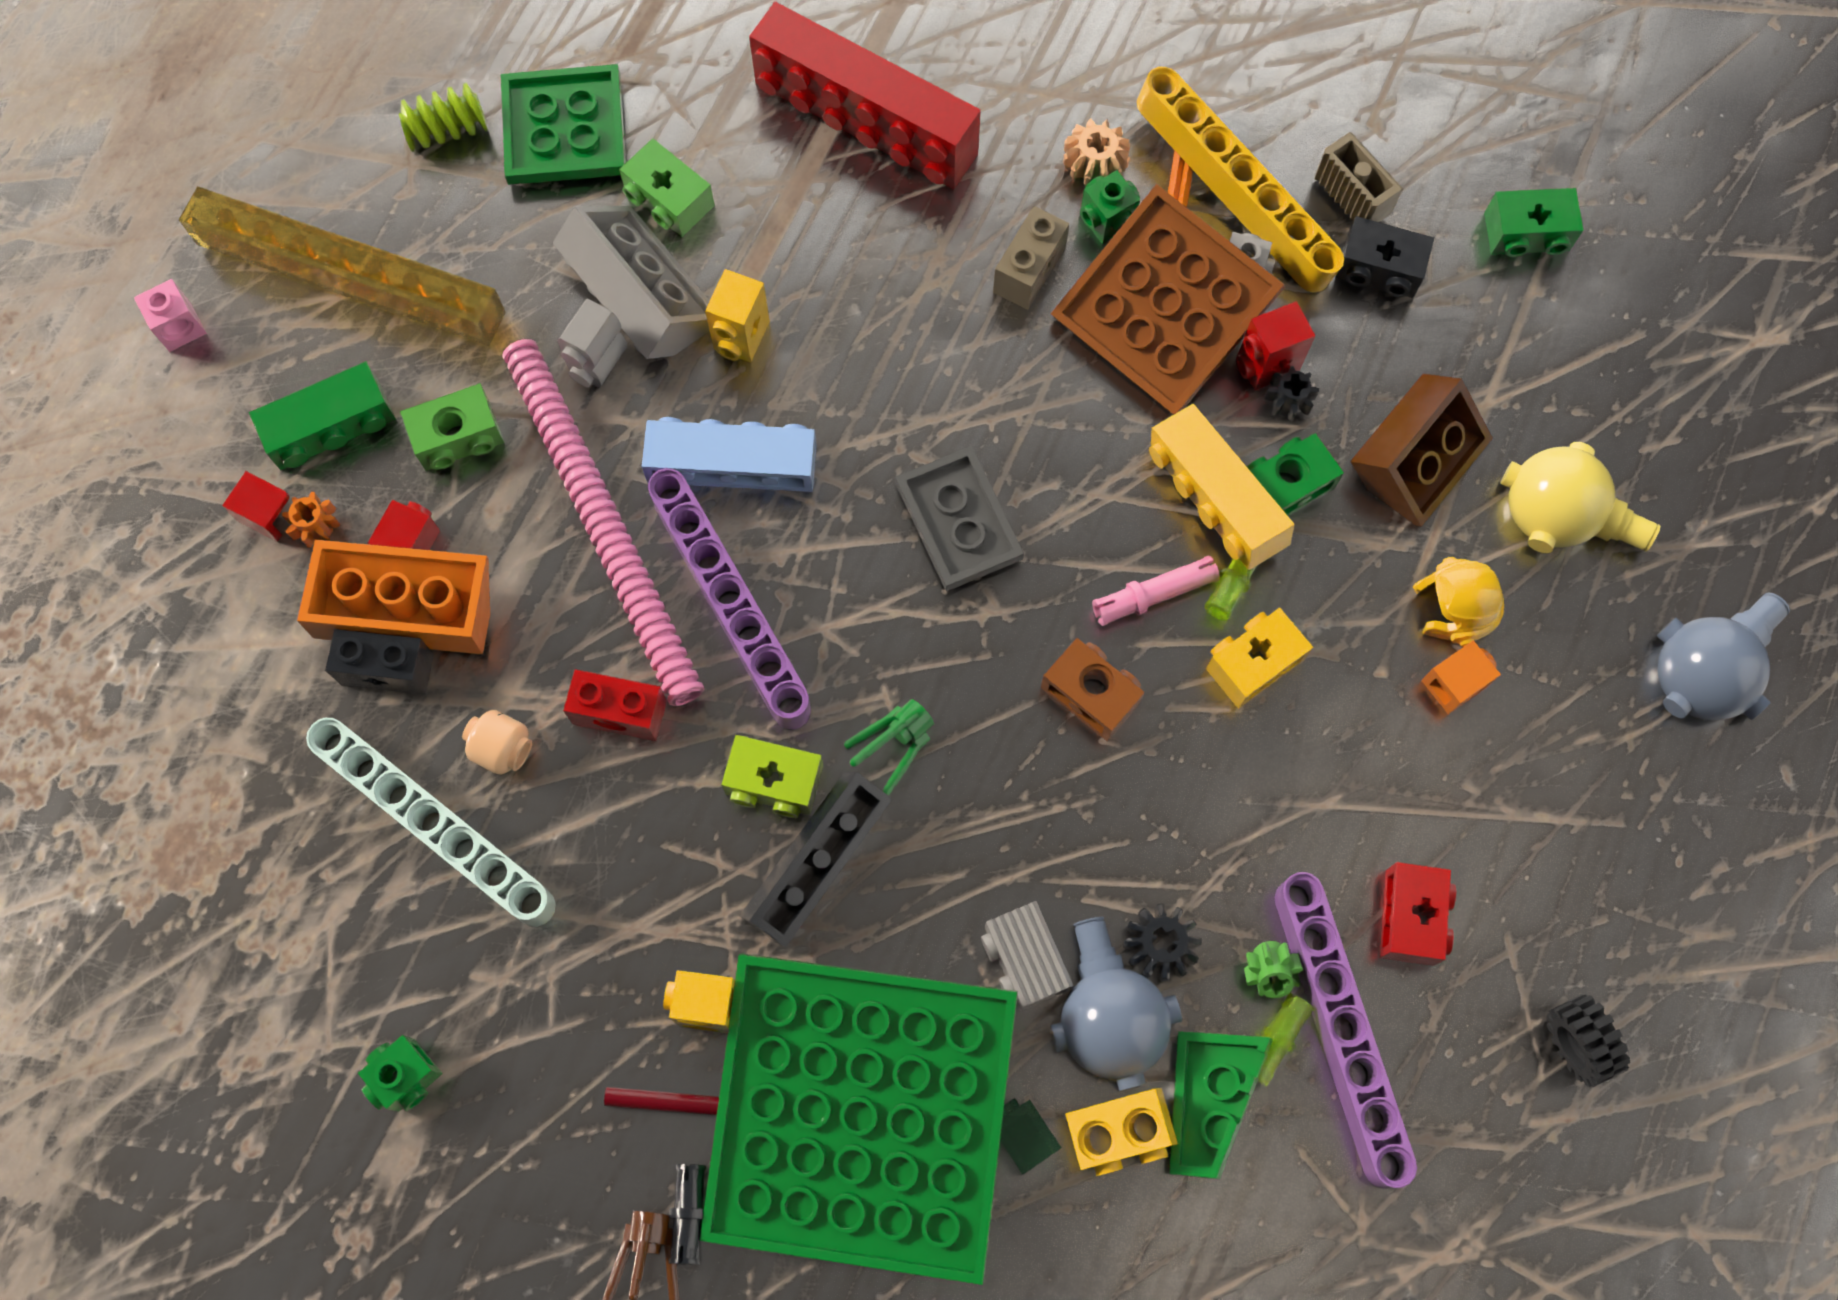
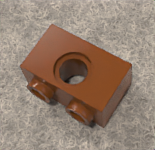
[1041,638,1145,742]

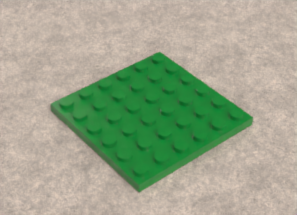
[700,954,1018,1285]

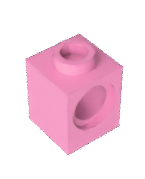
[134,279,207,352]

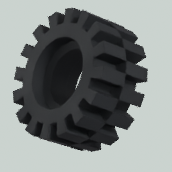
[1546,994,1630,1087]

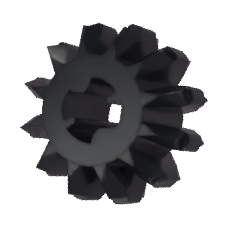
[1123,904,1202,983]

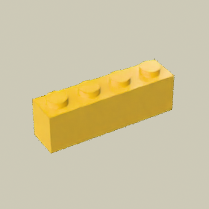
[1149,404,1295,571]

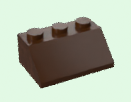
[1350,373,1493,527]

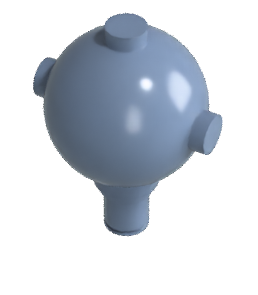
[1657,592,1790,720]
[1050,916,1182,1091]

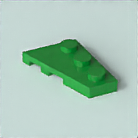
[1170,1031,1273,1179]

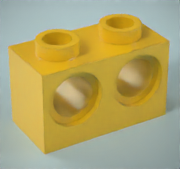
[663,970,735,1033]
[1065,1088,1178,1176]

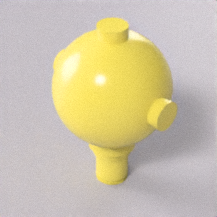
[1500,442,1661,553]

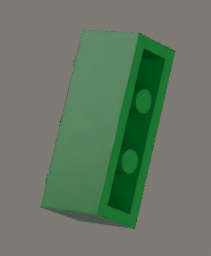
[249,361,396,471]

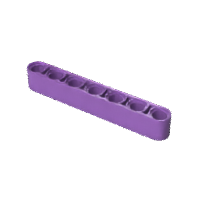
[648,468,811,730]
[1275,872,1417,1189]

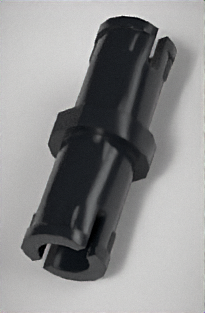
[669,1164,706,1265]

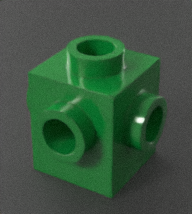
[1080,170,1140,244]
[358,1035,443,1112]

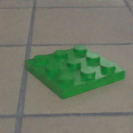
[501,64,626,185]

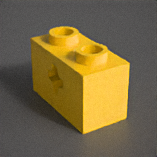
[705,269,770,363]
[1206,608,1313,709]

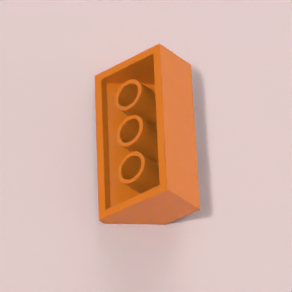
[297,540,490,654]

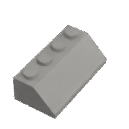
[553,206,710,359]

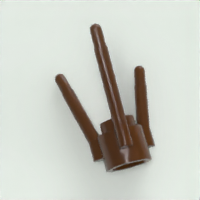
[602,1211,680,1300]

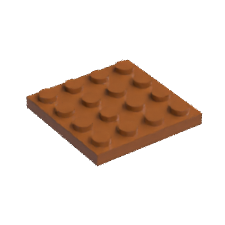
[1051,184,1285,415]

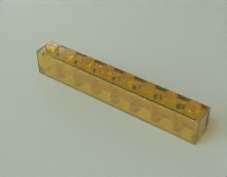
[179,186,506,346]

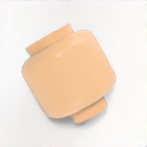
[462,710,532,775]

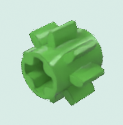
[1244,941,1303,998]

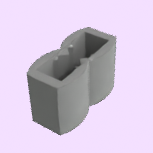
[558,298,627,388]

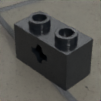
[1335,216,1435,299]
[325,629,434,695]

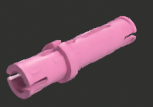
[1092,556,1220,626]

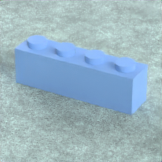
[642,417,817,492]

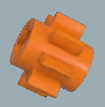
[282,492,340,548]

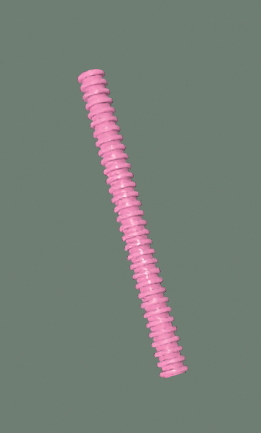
[502,339,704,706]

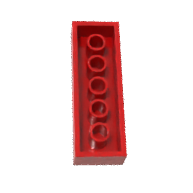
[749,1,981,190]

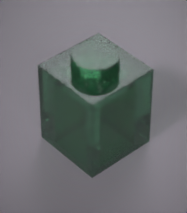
[1000,1098,1062,1176]

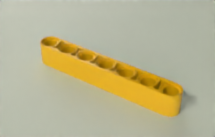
[1136,67,1344,293]

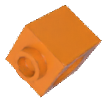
[1421,640,1501,715]

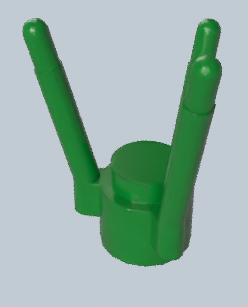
[844,699,934,796]

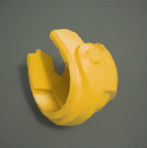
[1413,557,1504,647]

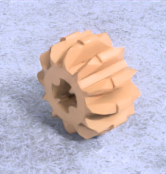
[1063,118,1130,187]

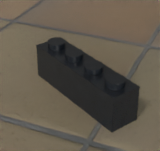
[739,772,892,948]

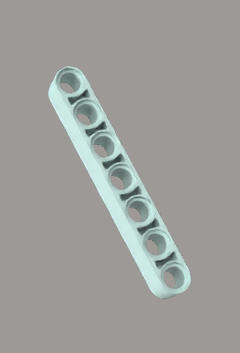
[306,717,556,927]

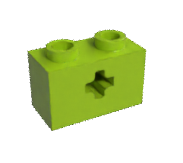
[721,735,824,818]

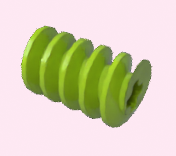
[399,82,489,152]

